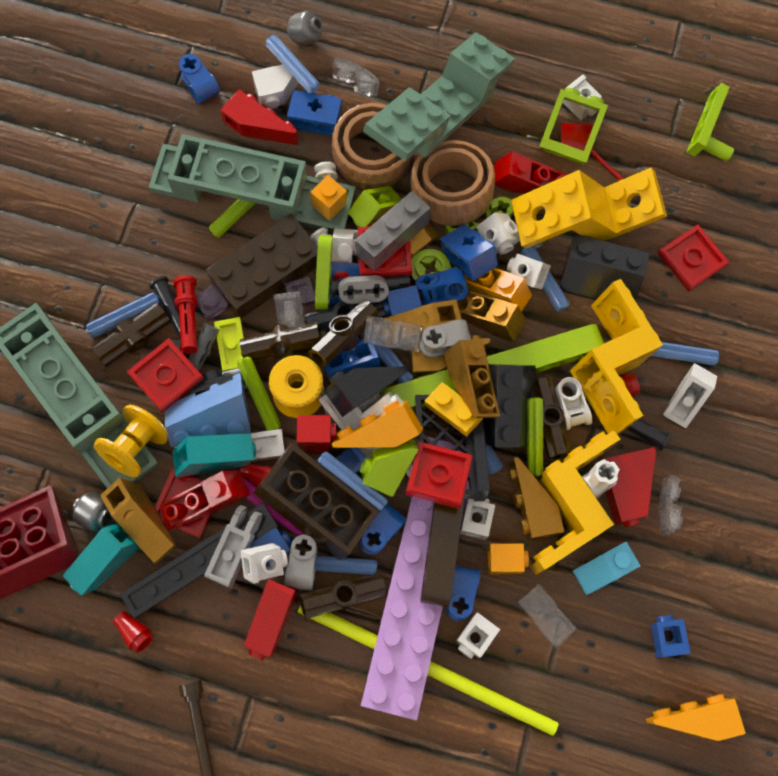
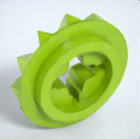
[412,249,451,284]

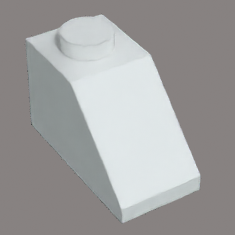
[252,64,299,109]
[663,363,717,428]

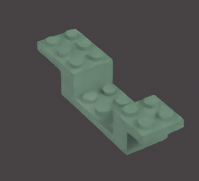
[363,32,515,161]
[148,134,356,233]
[0,303,160,488]

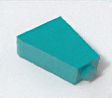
[172,433,256,478]
[63,523,140,596]

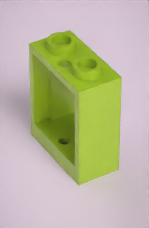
[539,87,608,166]

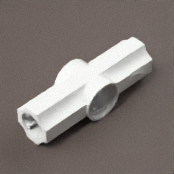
[581,459,619,499]

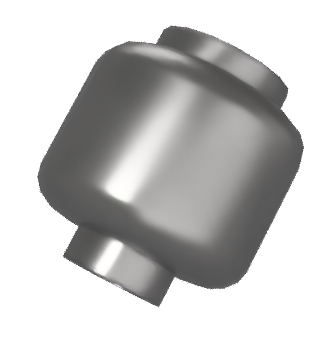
[287,11,323,46]
[73,492,114,532]

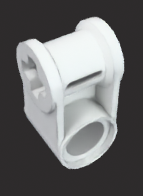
[555,377,592,431]

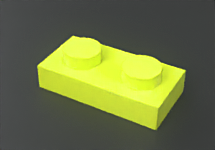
[214,317,244,372]

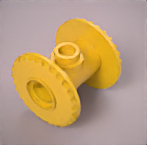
[269,355,325,419]
[94,405,168,478]

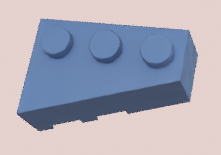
[165,373,251,447]

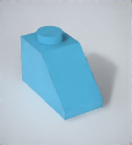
[573,542,640,595]

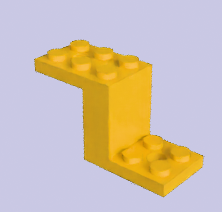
[511,168,667,248]
[570,279,663,435]
[530,430,620,576]

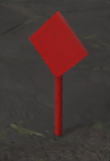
[561,123,624,181]

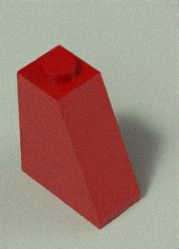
[602,447,656,528]
[243,579,298,661]

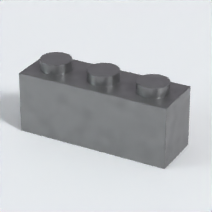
[355,191,431,271]

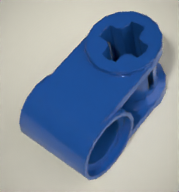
[179,54,220,104]
[416,268,468,306]
[360,503,407,555]
[446,565,480,621]

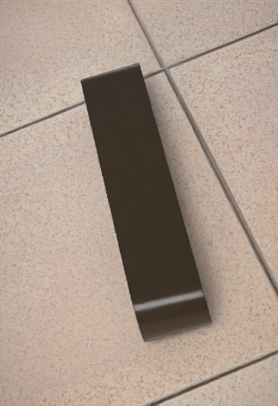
[420,488,466,607]

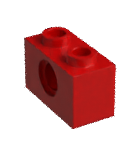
[297,415,337,454]

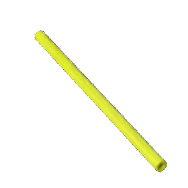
[298,606,559,736]

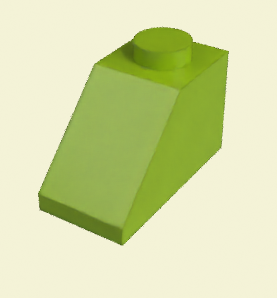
[347,186,402,227]
[360,439,418,497]

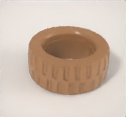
[332,103,413,189]
[411,140,495,226]

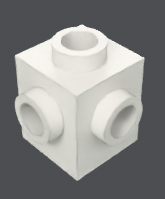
[476,213,520,255]

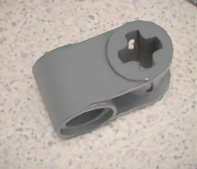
[420,319,471,358]
[284,535,317,591]

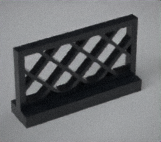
[414,395,490,501]

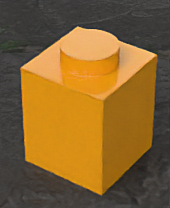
[310,175,347,221]
[487,544,529,574]

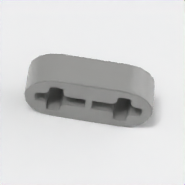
[338,275,389,304]

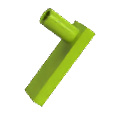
[687,83,734,162]

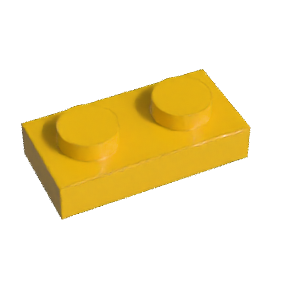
[424,382,483,437]

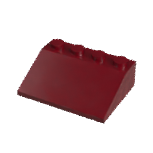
[0,485,79,599]

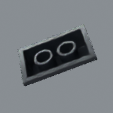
[559,234,650,301]
[483,364,536,447]

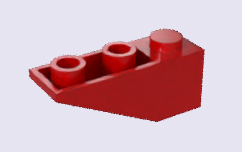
[220,90,298,145]
[494,151,567,194]
[159,470,250,530]

